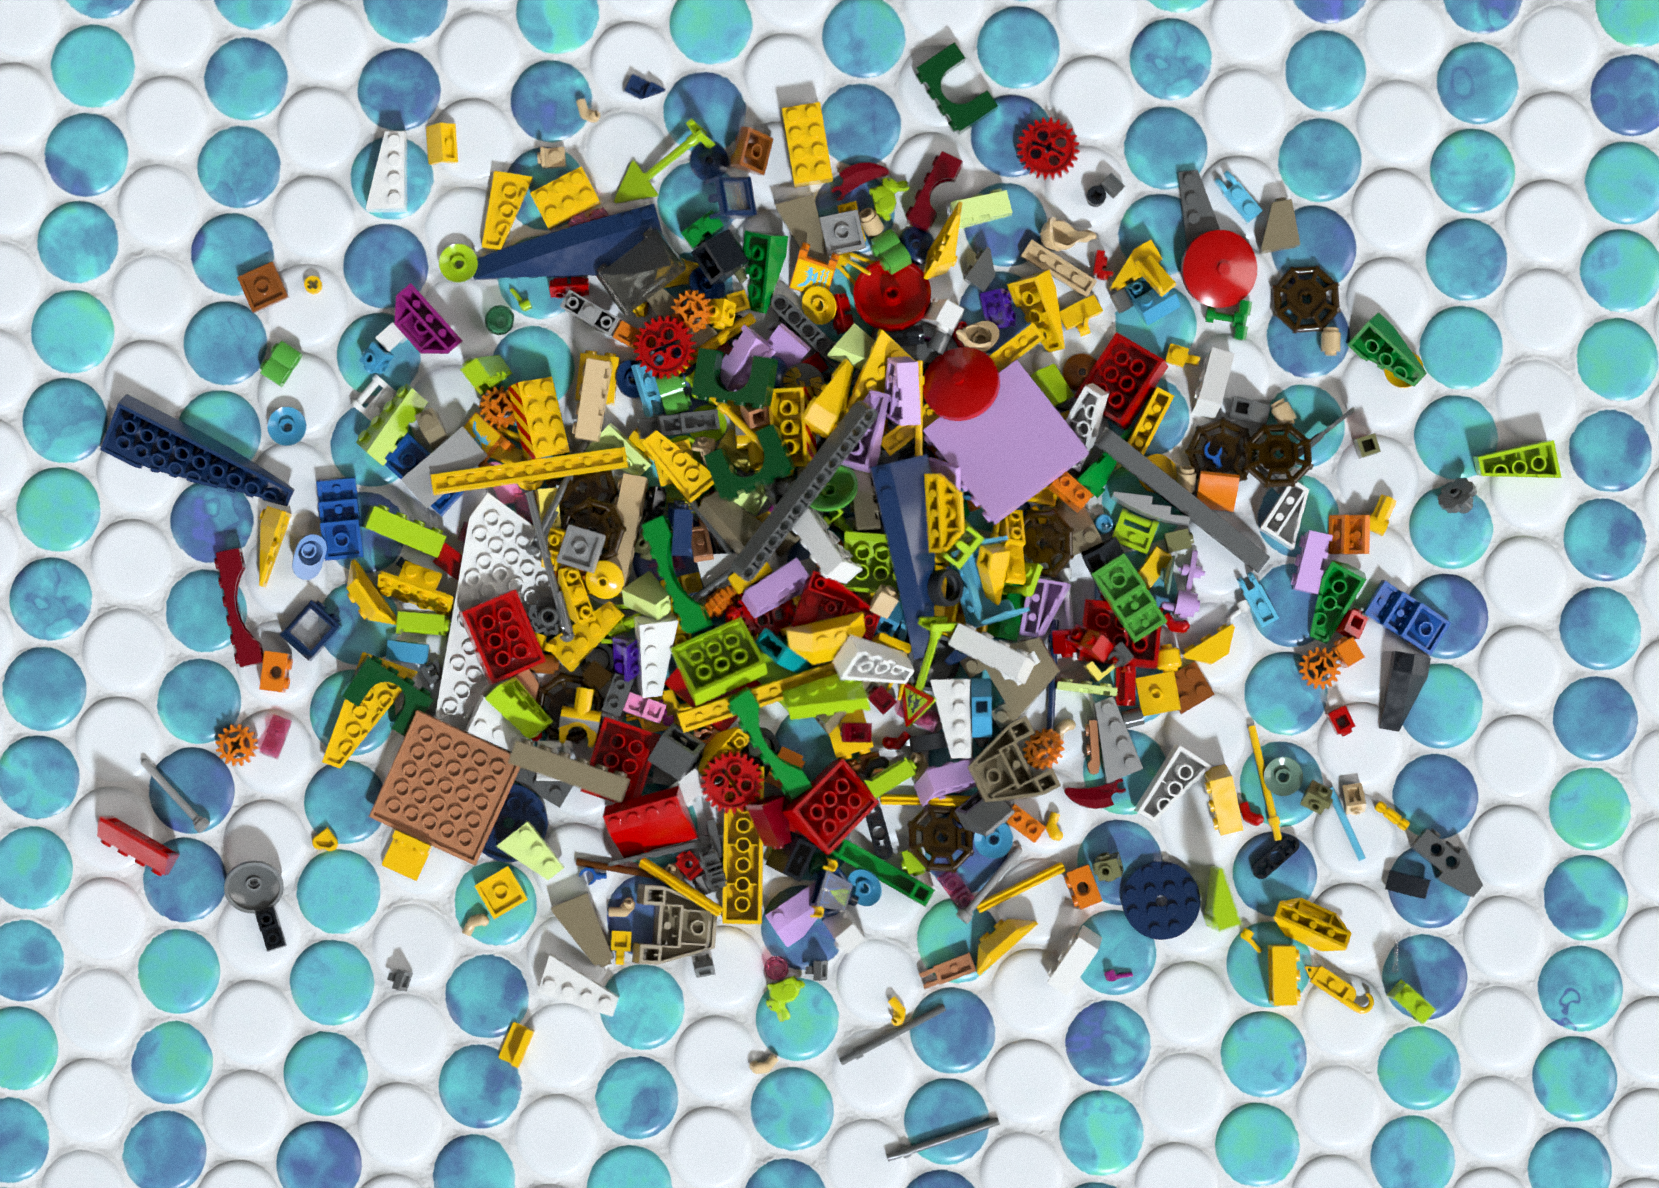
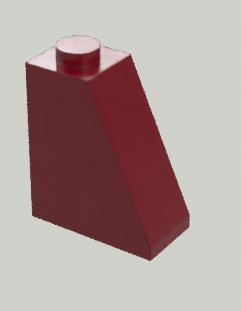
[746,796,792,849]

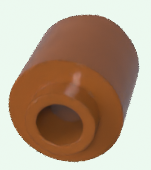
[531,654,559,674]

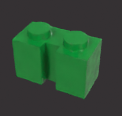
[681,210,724,250]

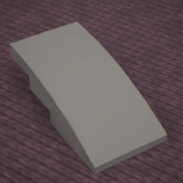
[401,426,488,509]
[1110,492,1190,527]

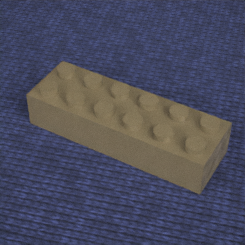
[508,738,630,802]

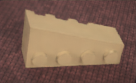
[572,358,613,443]

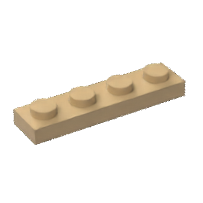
[1021,240,1097,298]

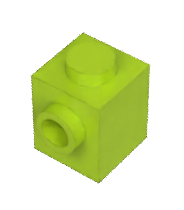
[900,848,925,877]

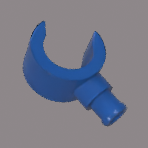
[1203,442,1222,469]
[579,867,607,885]

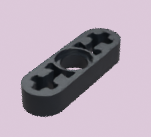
[866,805,893,860]
[1252,836,1300,879]

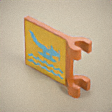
[789,242,840,293]
[464,412,515,468]

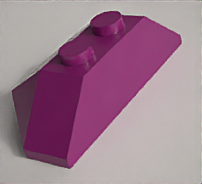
[394,283,463,354]

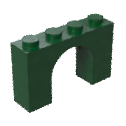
[915,42,998,135]
[691,348,778,409]
[703,424,796,502]
[341,655,434,737]

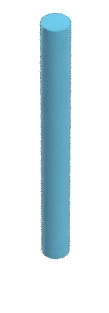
[1330,787,1366,861]

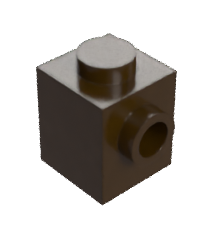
[582,660,613,690]

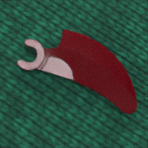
[831,163,889,201]
[1064,778,1126,809]

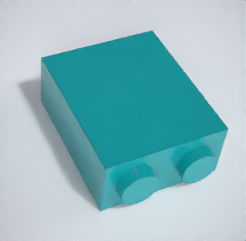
[755,628,813,673]

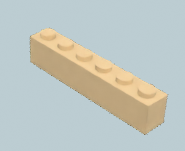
[600,473,649,593]

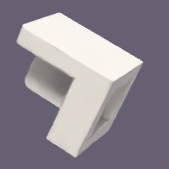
[376,322,407,352]

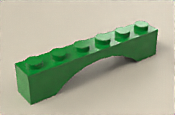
[642,516,712,634]
[727,686,812,799]
[831,839,935,907]

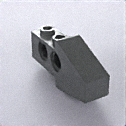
[1410,828,1483,897]

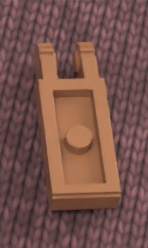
[691,517,714,563]
[1085,720,1100,775]
[919,953,976,989]

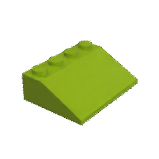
[840,531,899,594]
[670,617,768,706]
[1203,865,1242,932]

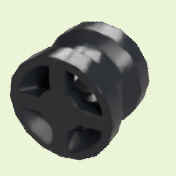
[1086,186,1106,207]

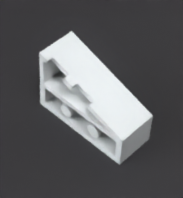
[1047,925,1102,996]

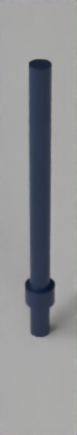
[1046,619,1059,731]

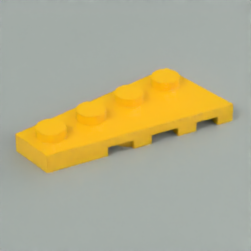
[640,430,714,503]
[548,601,625,672]

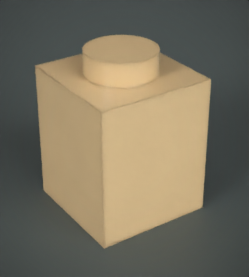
[870,584,899,619]

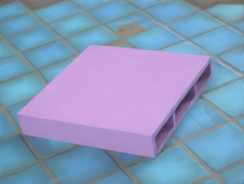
[923,360,1089,525]

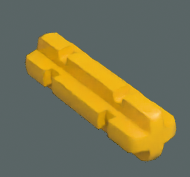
[1374,801,1410,831]

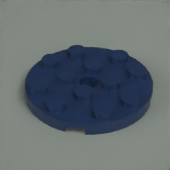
[482,784,548,862]
[1122,861,1201,940]

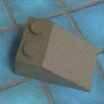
[1041,498,1103,556]

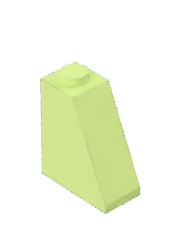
[827,323,875,370]
[622,571,671,621]

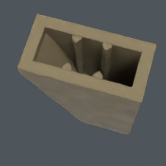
[1259,197,1300,254]
[415,407,449,450]

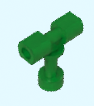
[1205,300,1252,341]

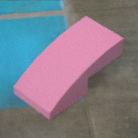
[623,692,667,724]

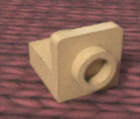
[537,147,566,169]
[692,437,715,469]
[1342,783,1366,815]

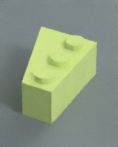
[950,189,1013,229]
[497,821,565,880]

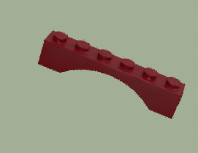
[214,548,264,668]

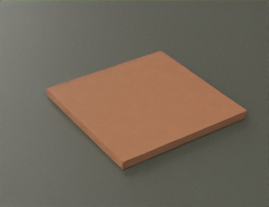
[369,710,521,866]

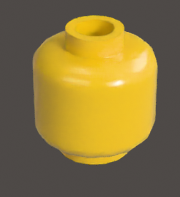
[1157,644,1182,673]

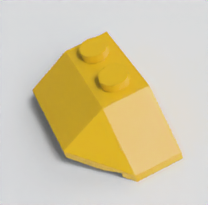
[924,473,965,553]
[346,559,397,625]
[786,612,865,665]
[1273,897,1352,952]
[976,919,1038,976]

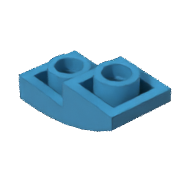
[386,639,429,664]

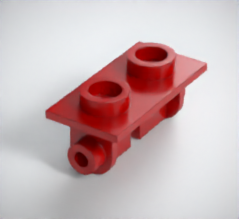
[549,276,590,298]
[833,293,854,335]
[1116,666,1136,706]

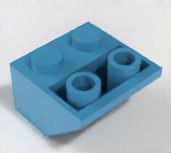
[1125,277,1181,326]

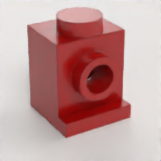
[1335,608,1368,639]
[1052,629,1078,658]
[1326,705,1356,737]
[675,850,704,881]

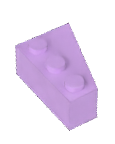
[884,356,921,426]
[1290,530,1333,595]
[742,558,810,619]
[914,758,977,807]

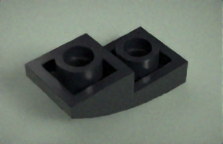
[1385,870,1431,899]
[255,907,287,952]

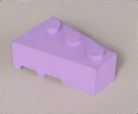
[720,325,776,392]
[1019,578,1071,639]

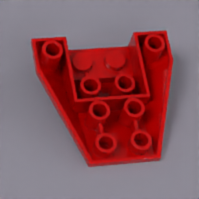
[790,571,880,642]

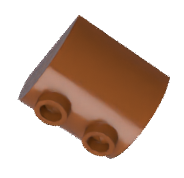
[730,127,774,175]

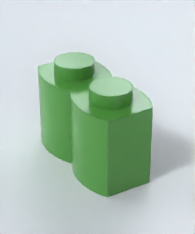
[870,229,911,275]
[260,341,303,387]
[655,374,692,415]

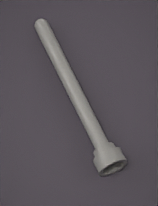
[141,759,211,833]
[955,846,1022,924]

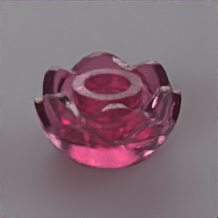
[764,956,789,980]

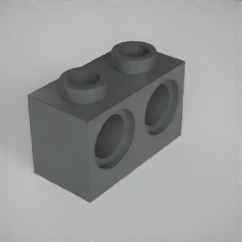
[602,673,635,717]

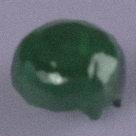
[485,305,515,336]
[809,852,838,876]

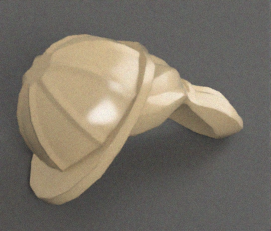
[1040,217,1097,251]
[956,321,1000,353]

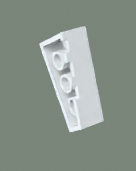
[948,623,1035,684]
[833,635,915,684]
[930,679,973,758]
[1134,744,1212,822]

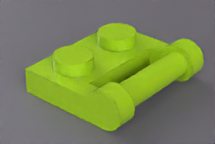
[1111,508,1159,554]
[1002,562,1043,597]

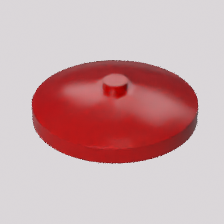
[1181,230,1257,308]
[853,260,931,331]
[923,347,1000,421]

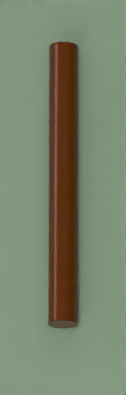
[576,858,653,879]

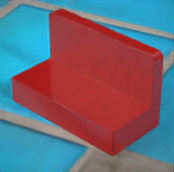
[433,543,463,581]

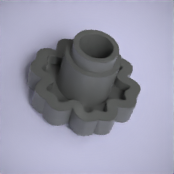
[765,475,796,505]
[1437,478,1477,514]
[527,596,561,636]

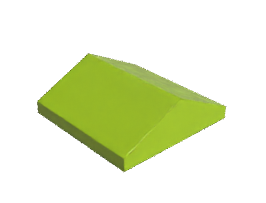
[1030,363,1074,407]

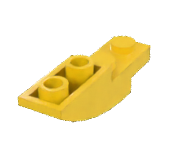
[1000,510,1026,585]

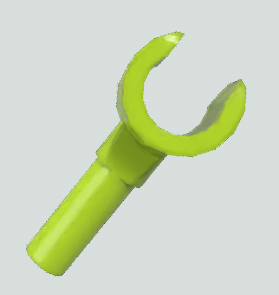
[509,288,532,311]

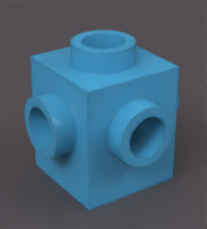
[359,342,395,374]

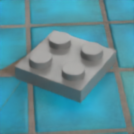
[819,210,866,257]
[556,525,606,573]

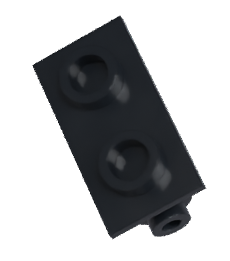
[884,325,925,347]
[642,486,667,524]

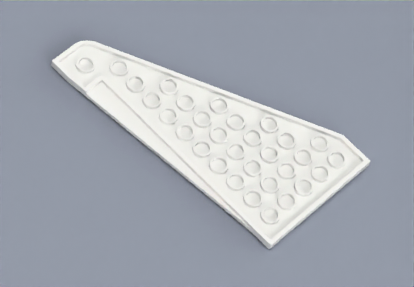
[435,493,566,737]

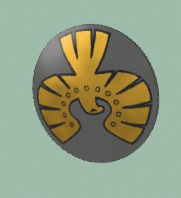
[780,363,825,398]

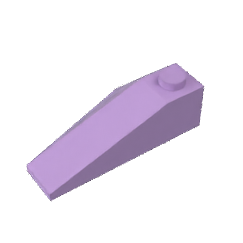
[841,390,889,473]
[765,881,818,947]

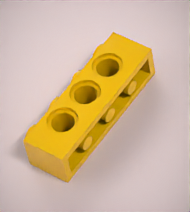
[1127,387,1174,456]

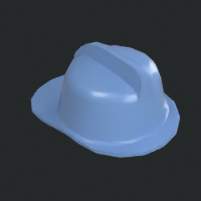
[292,534,327,580]

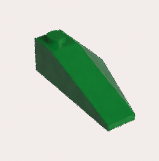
[743,231,788,313]
[1347,312,1427,387]
[1077,426,1133,499]
[1310,560,1366,645]
[987,583,1026,642]

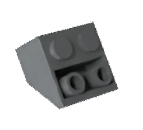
[648,723,705,781]
[955,791,1014,837]

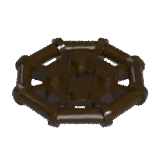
[1271,264,1341,334]
[1185,417,1258,482]
[1243,422,1314,489]
[546,451,619,523]
[560,496,627,561]
[1023,509,1074,578]
[537,672,605,744]
[907,804,974,873]

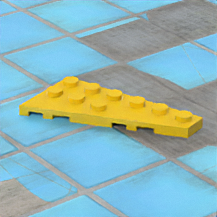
[844,328,913,417]
[322,652,418,769]

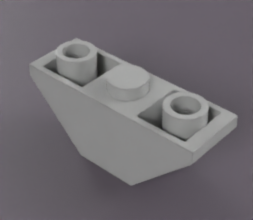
[560,290,620,336]

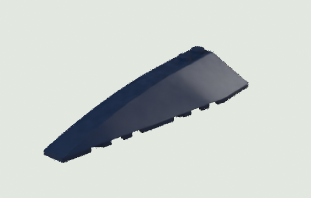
[473,204,671,280]
[100,394,295,506]
[870,454,935,659]

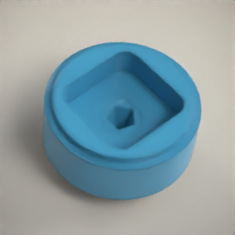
[1093,514,1113,534]

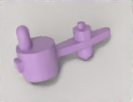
[1161,550,1205,619]

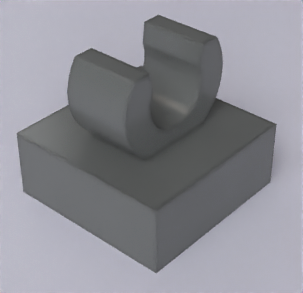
[1108,642,1134,668]
[420,660,443,686]
[692,874,717,895]
[693,954,716,978]
[805,960,828,981]
[387,969,413,991]

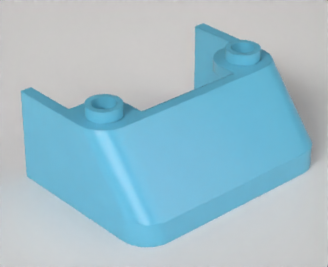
[949,536,1030,628]

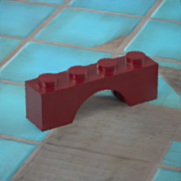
[906,151,963,233]

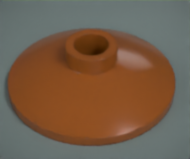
[1062,353,1097,392]

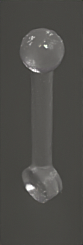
[1392,932,1401,973]

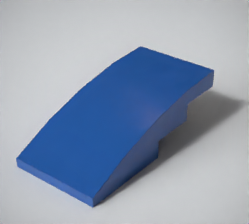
[384,433,465,516]
[316,476,364,561]
[1362,580,1451,656]

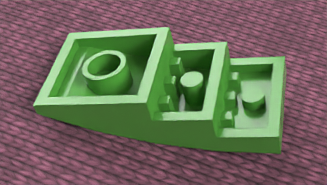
[1092,554,1167,643]

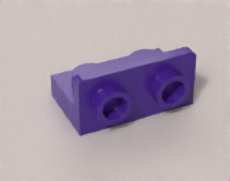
[980,288,1016,329]
[613,635,639,682]

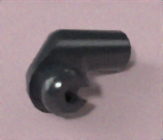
[862,756,890,778]

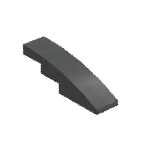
[637,409,720,440]

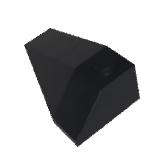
[1379,651,1431,732]

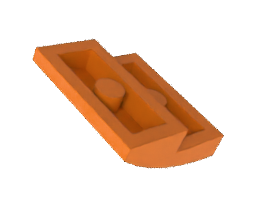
[1196,471,1240,512]
[1328,515,1370,554]

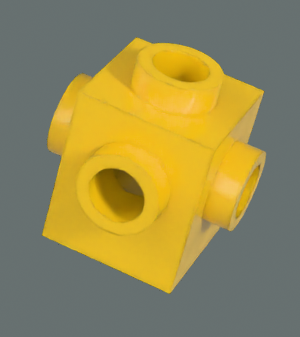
[708,299,737,329]

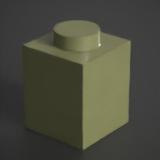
[1353,433,1381,459]
[1163,528,1194,553]

